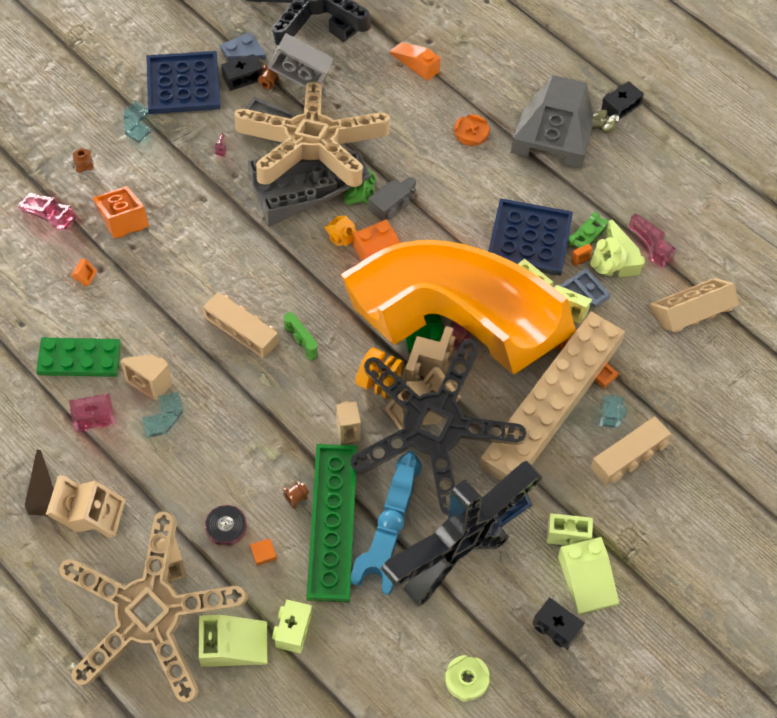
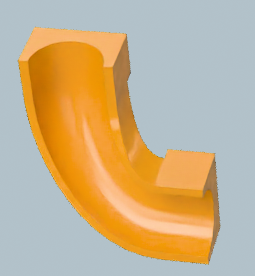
[341,240,576,375]

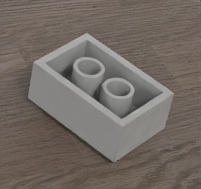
[268,33,333,88]

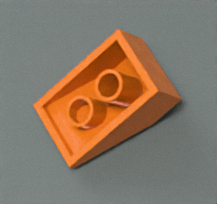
[93,186,149,238]
[353,219,400,261]

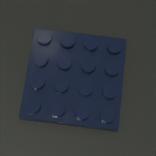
[146,51,221,114]
[488,198,573,276]

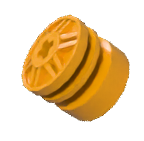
[355,347,405,399]

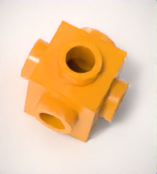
[324,215,357,246]

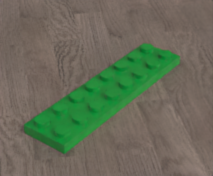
[306,444,357,602]

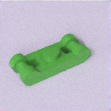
[567,212,609,249]
[284,312,318,360]

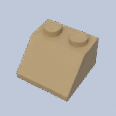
[121,354,172,402]

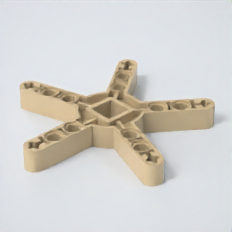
[234,82,390,187]
[59,512,248,702]

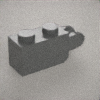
[368,177,416,221]

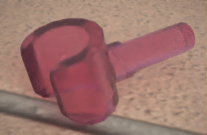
[215,134,226,156]

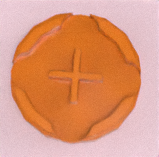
[454,114,490,146]

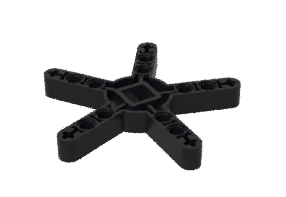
[246,0,371,46]
[351,339,526,516]
[381,461,542,606]

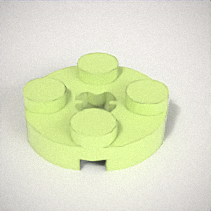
[590,238,627,276]
[445,655,489,702]

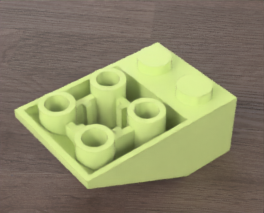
[199,615,268,667]

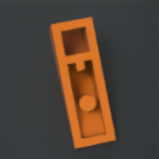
[389,42,440,81]

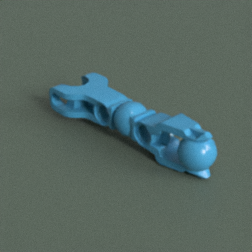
[351,451,422,595]

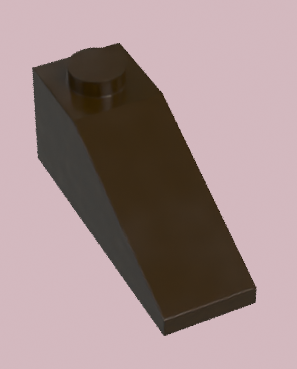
[25,449,54,516]

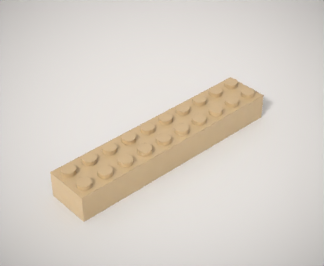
[480,312,625,481]

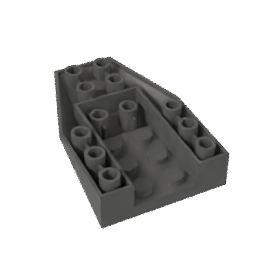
[511,75,593,169]
[248,151,371,227]

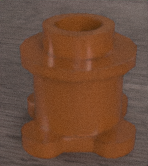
[258,65,279,89]
[73,148,94,173]
[282,481,309,509]

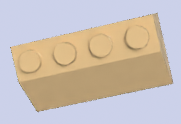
[649,278,739,332]

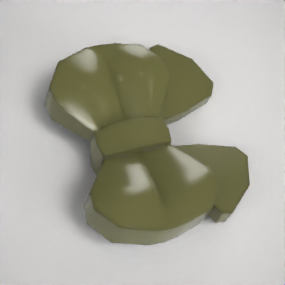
[592,110,620,134]

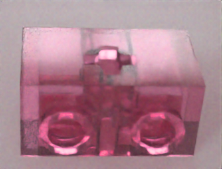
[69,393,116,431]

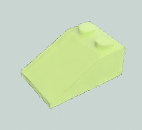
[558,537,619,615]

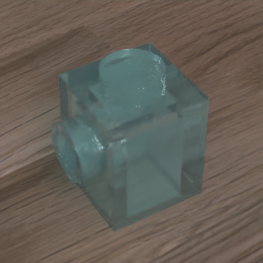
[599,395,627,429]

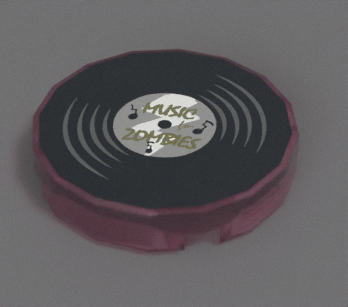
[205,505,247,546]

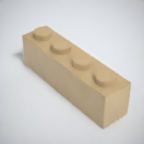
[203,292,279,359]
[591,416,671,486]

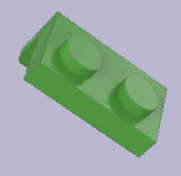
[344,168,376,205]

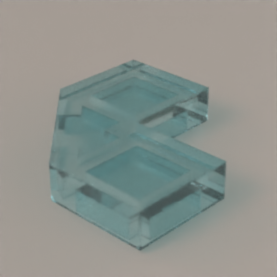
[123,101,151,143]
[142,392,183,438]

